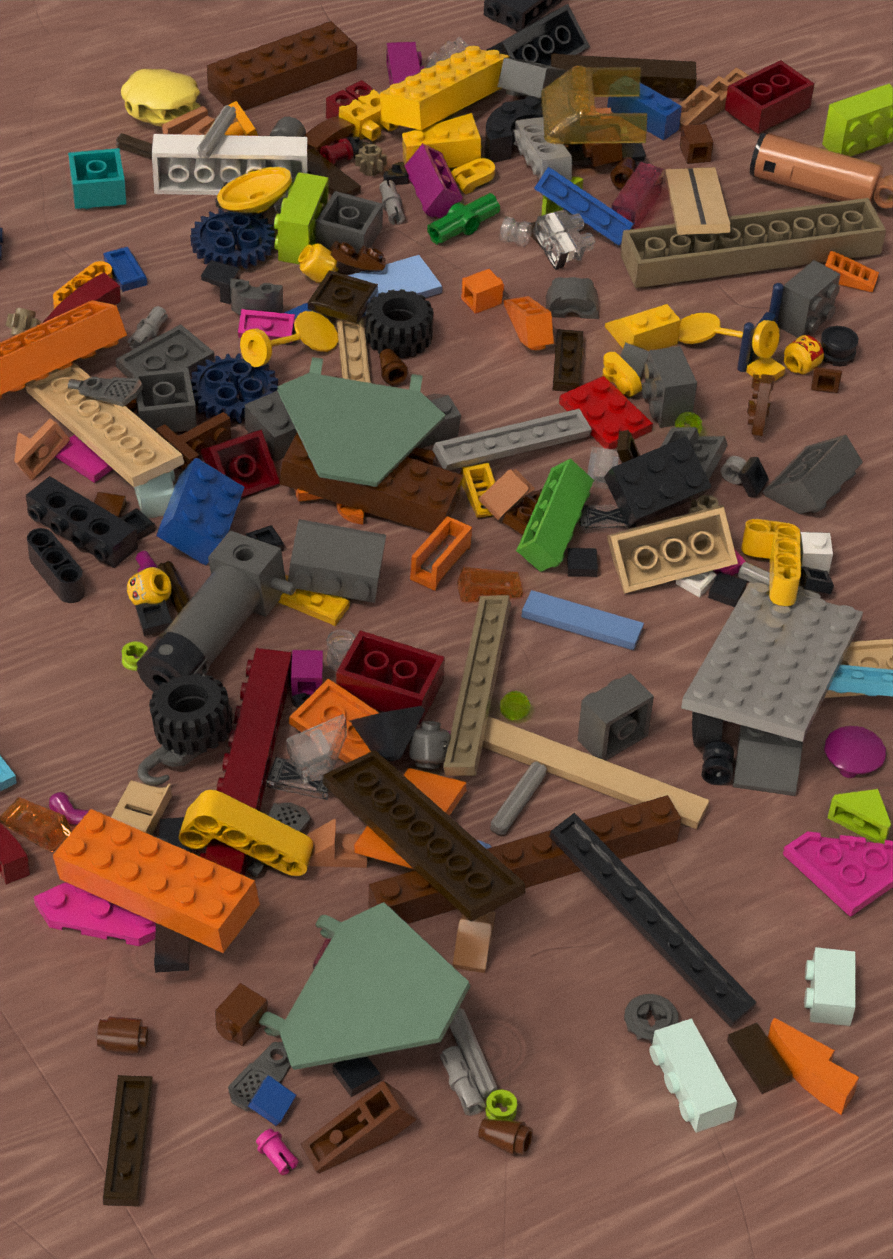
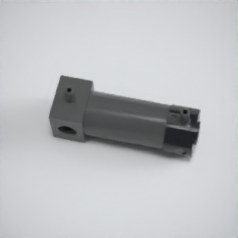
[137,530,296,692]

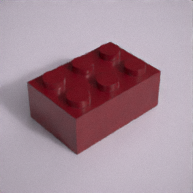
[725,60,815,134]
[336,630,445,724]

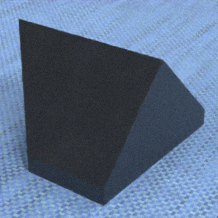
[349,706,426,762]

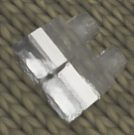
[533,210,596,270]

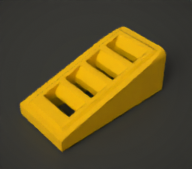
[460,463,495,518]

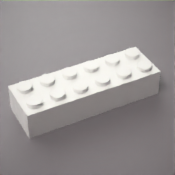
[152,134,308,196]

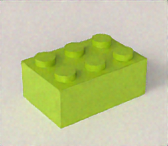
[822,84,893,157]
[274,172,328,265]

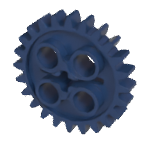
[190,208,275,269]
[190,353,278,424]

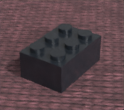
[604,436,712,528]

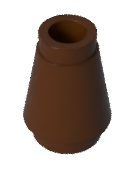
[610,157,635,189]
[379,349,408,385]
[478,1118,533,1156]

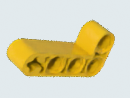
[741,519,801,606]
[178,790,313,876]

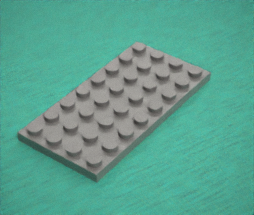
[681,582,863,742]

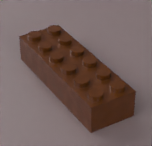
[207,21,357,111]
[279,433,463,533]

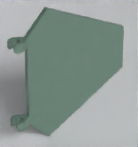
[277,357,445,487]
[259,902,471,1070]

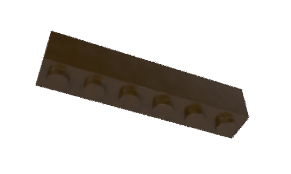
[551,54,697,99]

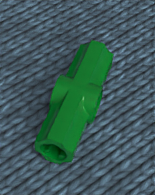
[427,193,500,245]

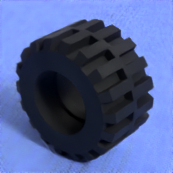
[366,289,434,358]
[149,673,232,755]

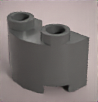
[546,277,599,319]
[230,278,283,315]

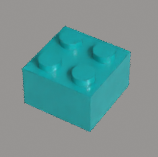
[68,148,126,209]

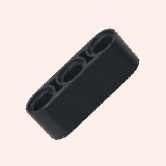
[27,528,85,603]

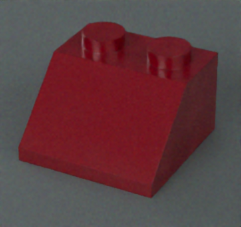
[201,429,280,497]

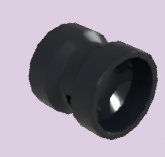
[701,741,734,785]

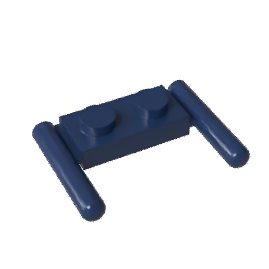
[737,283,784,372]

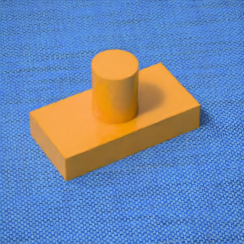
[224,101,258,136]

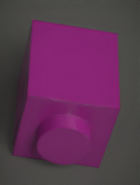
[291,650,323,697]

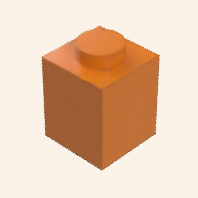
[461,269,504,314]

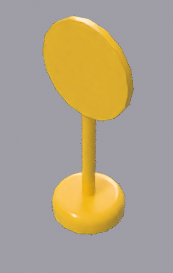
[240,311,338,367]
[678,313,780,358]

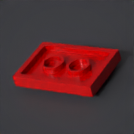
[559,376,653,452]

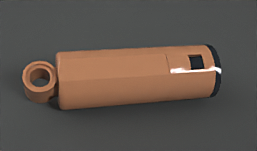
[750,132,893,209]

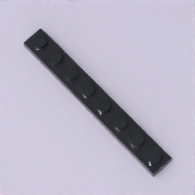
[549,813,757,1027]

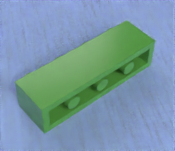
[516,458,594,572]

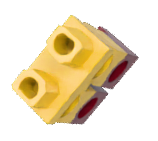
[325,80,398,141]

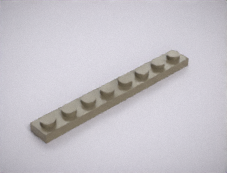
[443,595,511,776]

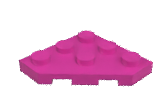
[783,831,893,917]
[34,882,156,946]

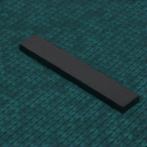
[154,817,192,973]

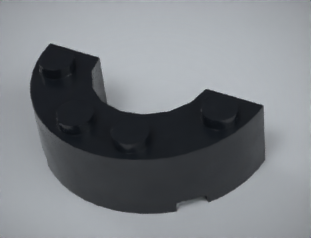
[484,96,581,163]

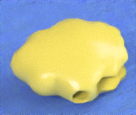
[121,69,201,127]

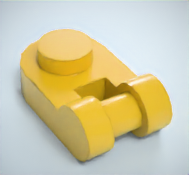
[451,158,495,195]
[602,352,642,397]

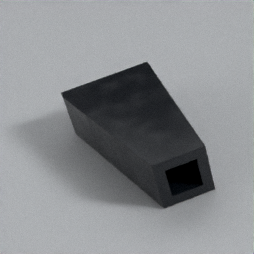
[483,0,563,31]

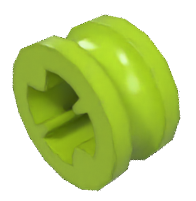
[122,641,148,671]
[485,1089,517,1121]

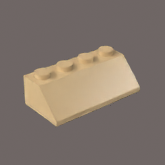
[607,506,738,593]

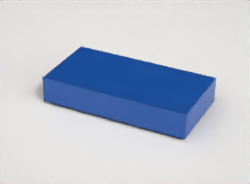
[103,247,147,292]

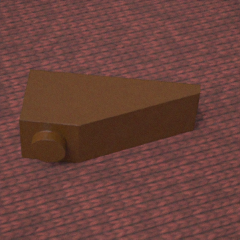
[301,1081,417,1173]

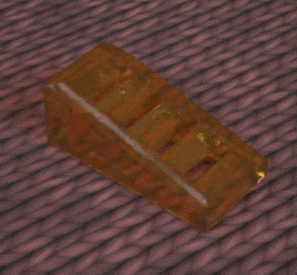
[457,567,523,602]
[0,797,71,852]

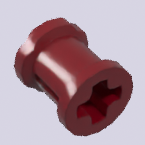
[320,138,354,165]

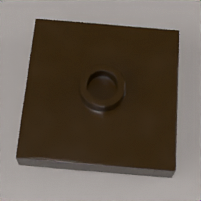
[308,270,378,324]

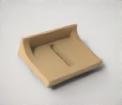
[111,780,172,835]

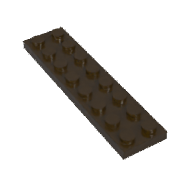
[322,750,526,922]

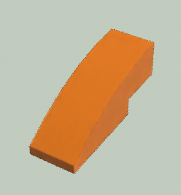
[768,1017,859,1115]

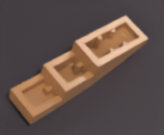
[680,67,749,126]

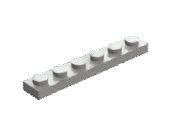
[432,409,592,470]

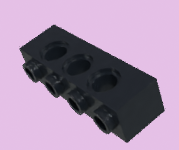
[26,476,138,568]

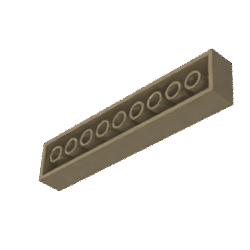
[620,198,886,288]

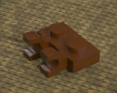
[747,374,775,436]

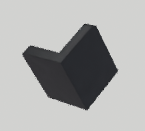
[201,260,240,305]

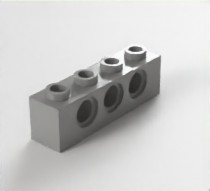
[512,117,572,180]

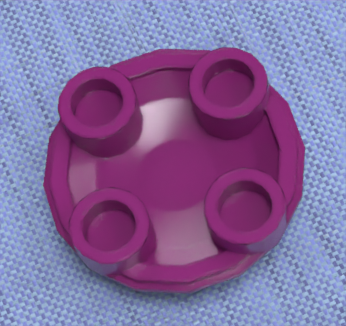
[824,725,886,778]

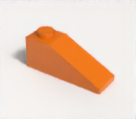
[503,296,554,350]

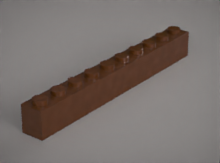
[368,795,681,924]

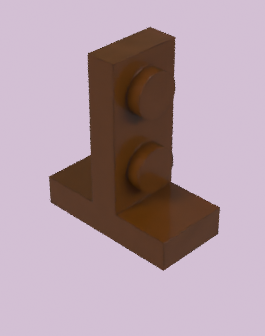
[156,412,231,472]

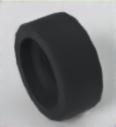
[692,711,723,747]

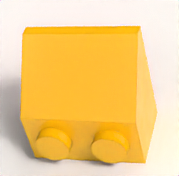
[605,304,681,351]

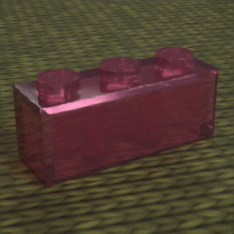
[611,162,664,230]

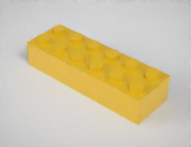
[380,46,510,130]

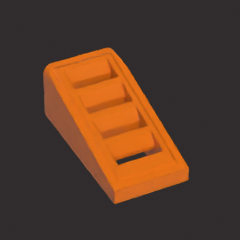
[825,251,879,292]

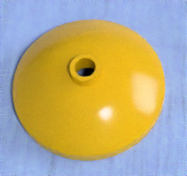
[217,167,292,213]

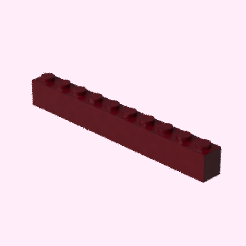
[199,648,292,876]

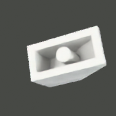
[800,532,833,573]

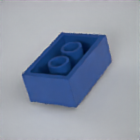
[156,458,244,566]

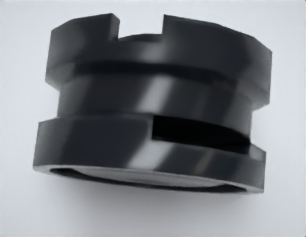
[821,325,859,367]

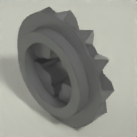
[624,994,679,1044]

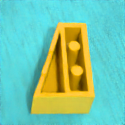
[402,113,481,173]

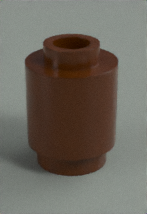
[97,1016,149,1054]

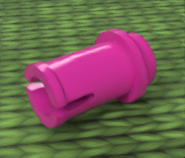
[256,1129,299,1175]

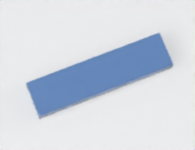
[521,590,644,650]

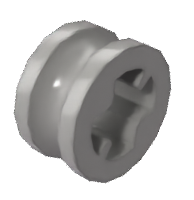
[721,456,747,484]

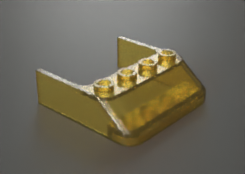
[541,66,647,144]

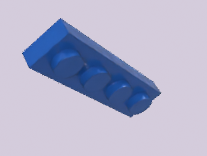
[534,167,634,246]

